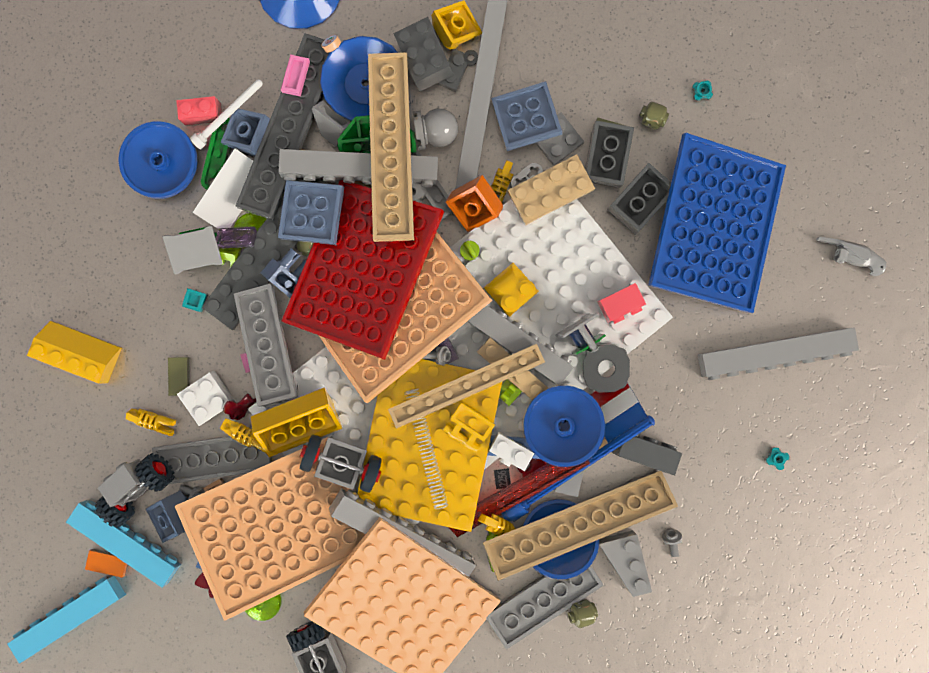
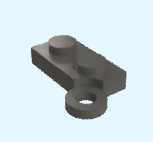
[439,49,478,92]

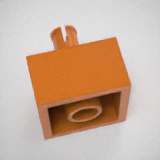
[446,175,503,232]

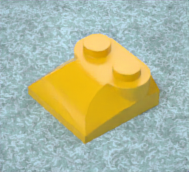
[431,0,482,49]
[483,263,539,317]

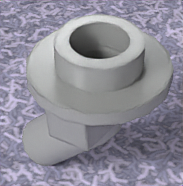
[422,346,451,366]
[178,485,205,500]
[662,529,682,557]

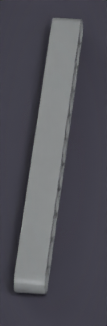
[455,0,508,189]

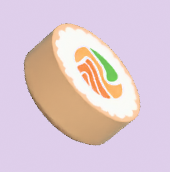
[321,34,341,53]

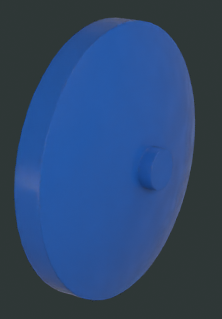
[119,121,197,199]
[524,386,605,467]
[523,499,599,580]

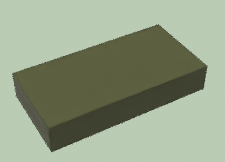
[168,357,189,396]

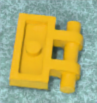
[443,402,495,453]

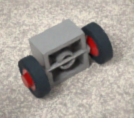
[299,435,382,493]

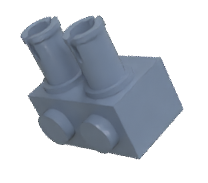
[260,248,306,298]

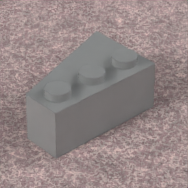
[599,530,652,597]

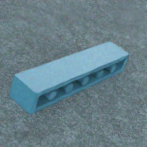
[66,500,181,588]
[7,576,126,664]

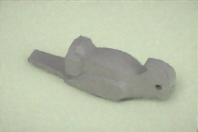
[816,237,886,276]

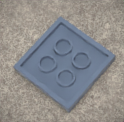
[491,81,562,151]
[278,180,344,245]

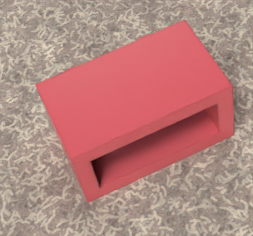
[176,96,222,126]
[597,283,646,324]

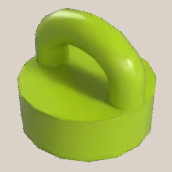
[460,241,479,261]

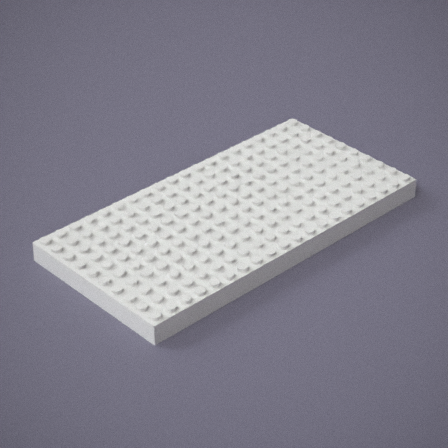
[248,199,673,527]

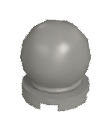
[413,108,458,150]

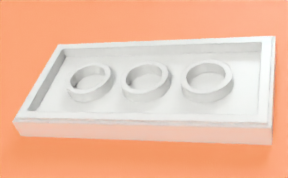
[192,148,253,234]

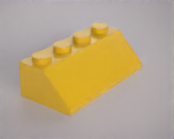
[27,321,122,384]
[251,387,342,457]

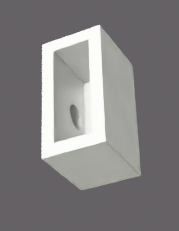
[489,432,534,471]

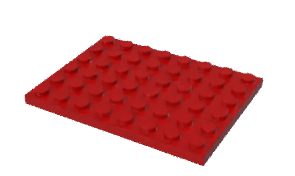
[281,180,444,360]

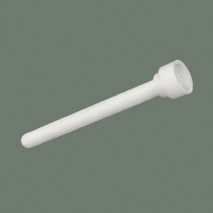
[190,79,263,149]

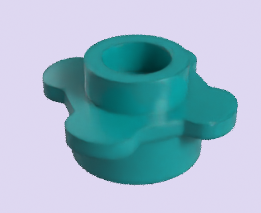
[692,81,713,101]
[766,447,789,470]

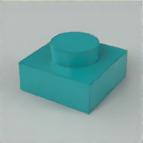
[182,288,208,312]

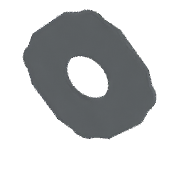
[583,345,630,392]

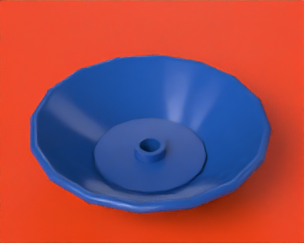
[260,0,340,28]
[320,36,398,121]

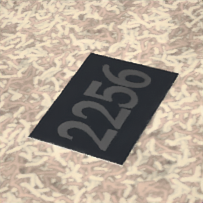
[494,468,511,489]

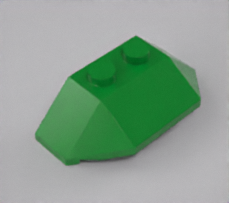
[337,115,417,153]

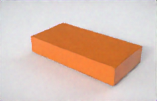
[85,549,127,578]

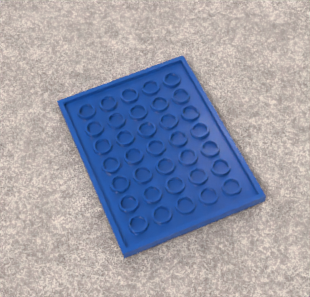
[648,133,786,313]

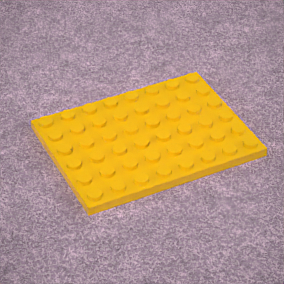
[357,359,502,532]

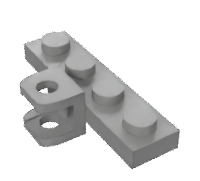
[411,148,453,221]

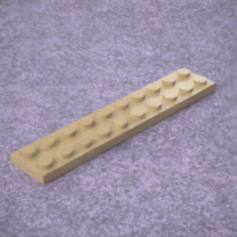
[368,53,414,242]
[483,471,678,581]

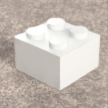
[177,370,236,426]

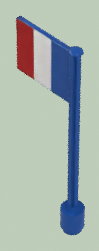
[501,382,655,522]

